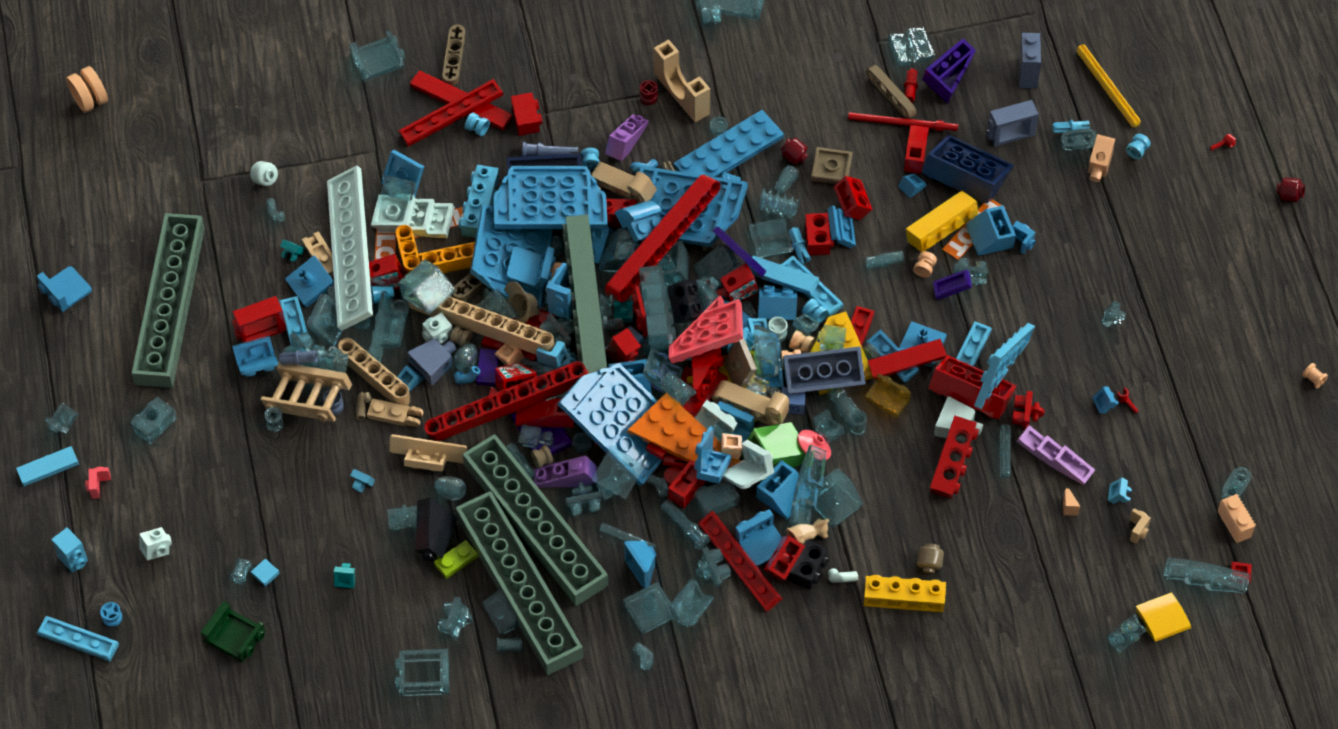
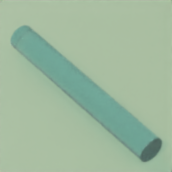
[600,523,657,550]

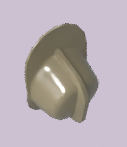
[504,281,539,324]

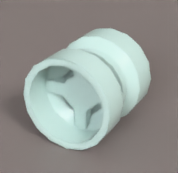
[768,317,787,343]

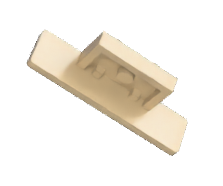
[389,434,467,472]

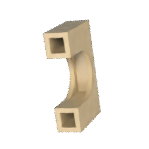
[654,40,710,122]

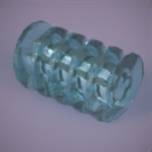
[759,187,801,220]

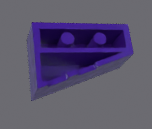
[922,39,976,104]

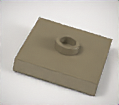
[811,147,853,184]
[724,338,757,388]

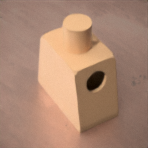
[1088,134,1115,182]

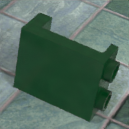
[200,601,265,663]

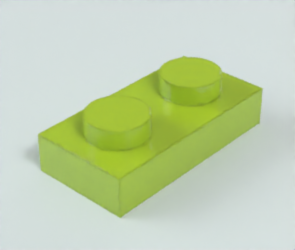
[434,540,478,579]

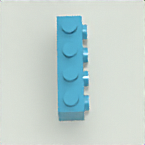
[458,165,500,238]

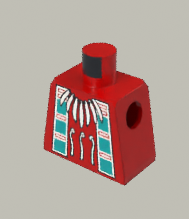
[369,254,406,290]
[713,263,759,302]
[495,363,537,393]

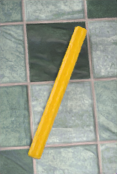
[1077,44,1141,128]

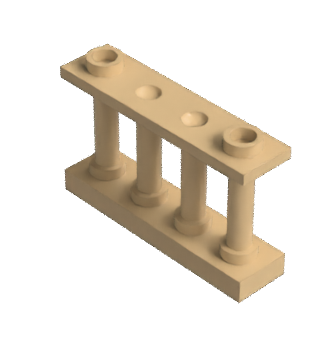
[261,362,352,422]

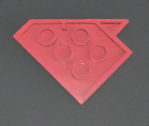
[669,296,743,364]

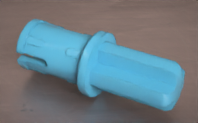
[1052,120,1090,134]
[789,227,811,264]

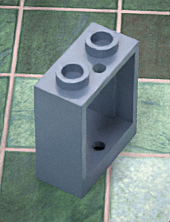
[986,100,1039,147]

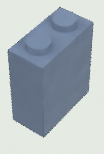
[1018,33,1041,88]

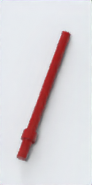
[848,112,958,132]

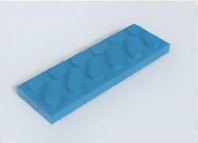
[674,110,784,178]

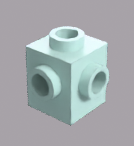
[422,312,453,344]
[140,527,172,560]

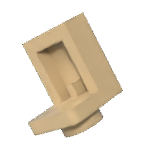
[1129,509,1151,544]

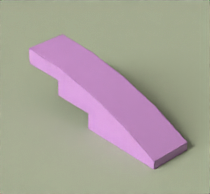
[1016,425,1095,485]

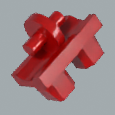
[1012,391,1045,431]

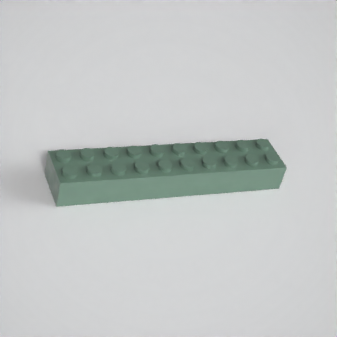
[132,213,205,388]
[562,214,607,375]
[463,434,609,606]
[456,491,583,675]

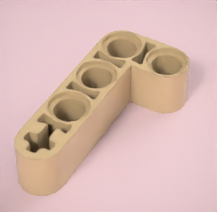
[591,162,657,203]
[712,380,789,426]

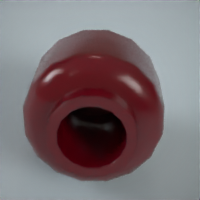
[780,138,808,165]
[1276,177,1305,202]

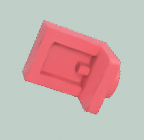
[85,467,111,499]

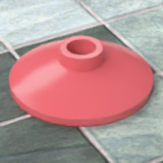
[797,430,831,462]

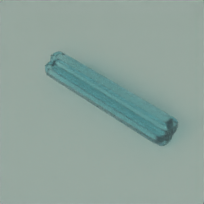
[1000,424,1011,478]

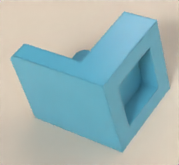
[536,341,567,369]

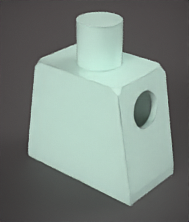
[934,396,983,441]

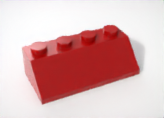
[928,355,1017,419]

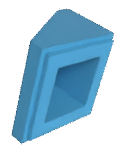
[898,173,927,197]
[397,365,424,391]

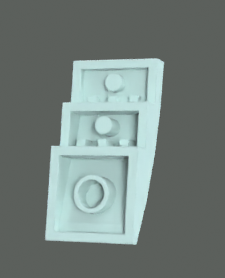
[371,195,455,238]

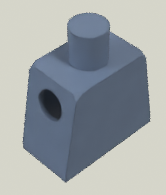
[408,339,456,385]

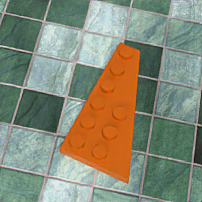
[627,393,741,483]

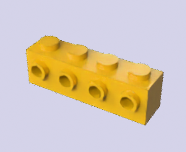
[906,191,978,252]
[864,575,946,613]

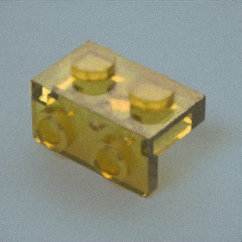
[865,374,911,418]

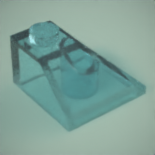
[808,468,863,527]

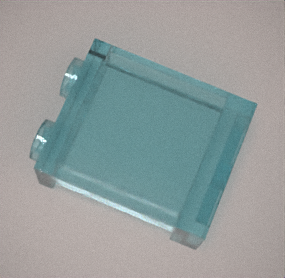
[349,30,406,82]

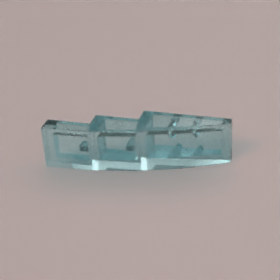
[789,445,827,525]
[1163,558,1250,593]

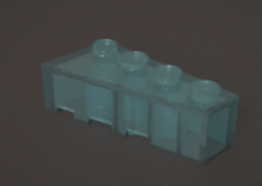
[639,265,676,350]

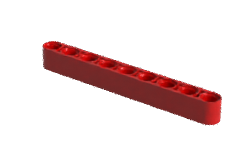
[605,175,721,303]
[424,361,590,441]

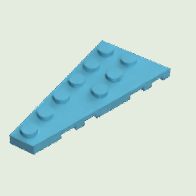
[974,323,1035,409]

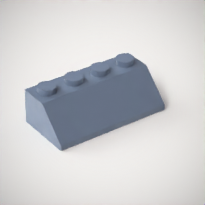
[783,346,865,394]

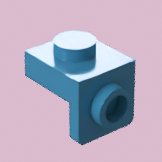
[1013,221,1036,254]

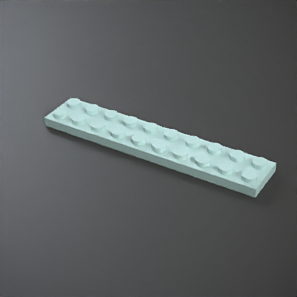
[327,165,373,331]

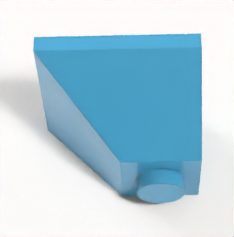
[624,541,656,591]

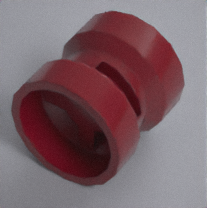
[639,80,658,106]

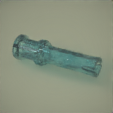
[661,499,710,550]

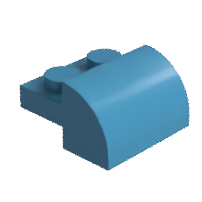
[615,200,662,243]

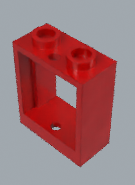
[232,296,287,343]

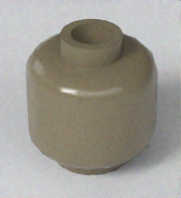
[917,544,944,574]

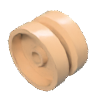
[66,66,108,113]

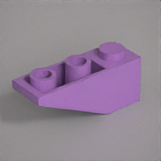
[605,114,649,161]
[534,455,597,488]

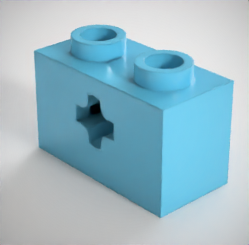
[51,527,88,573]

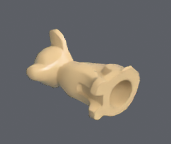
[786,518,829,544]

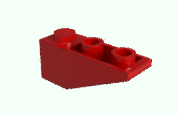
[904,125,929,174]
[692,348,724,403]
[516,398,574,428]

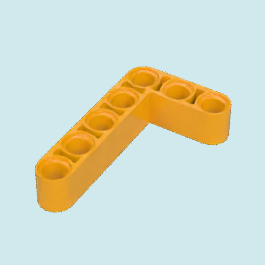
[396,225,475,278]

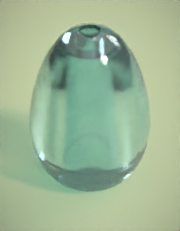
[453,343,478,372]
[434,476,466,500]

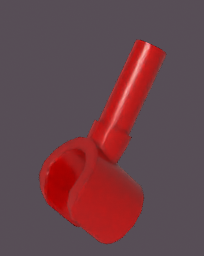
[1210,134,1236,151]
[1117,388,1139,414]

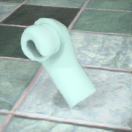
[827,568,858,583]

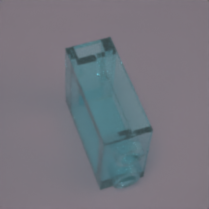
[395,649,449,696]

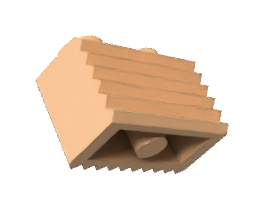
[1218,494,1256,543]

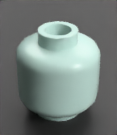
[250,161,278,186]

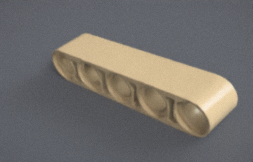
[338,338,410,406]

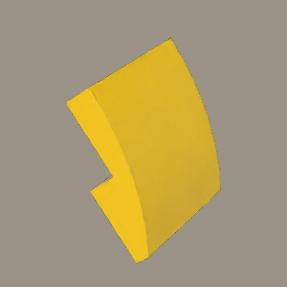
[1136,593,1191,642]

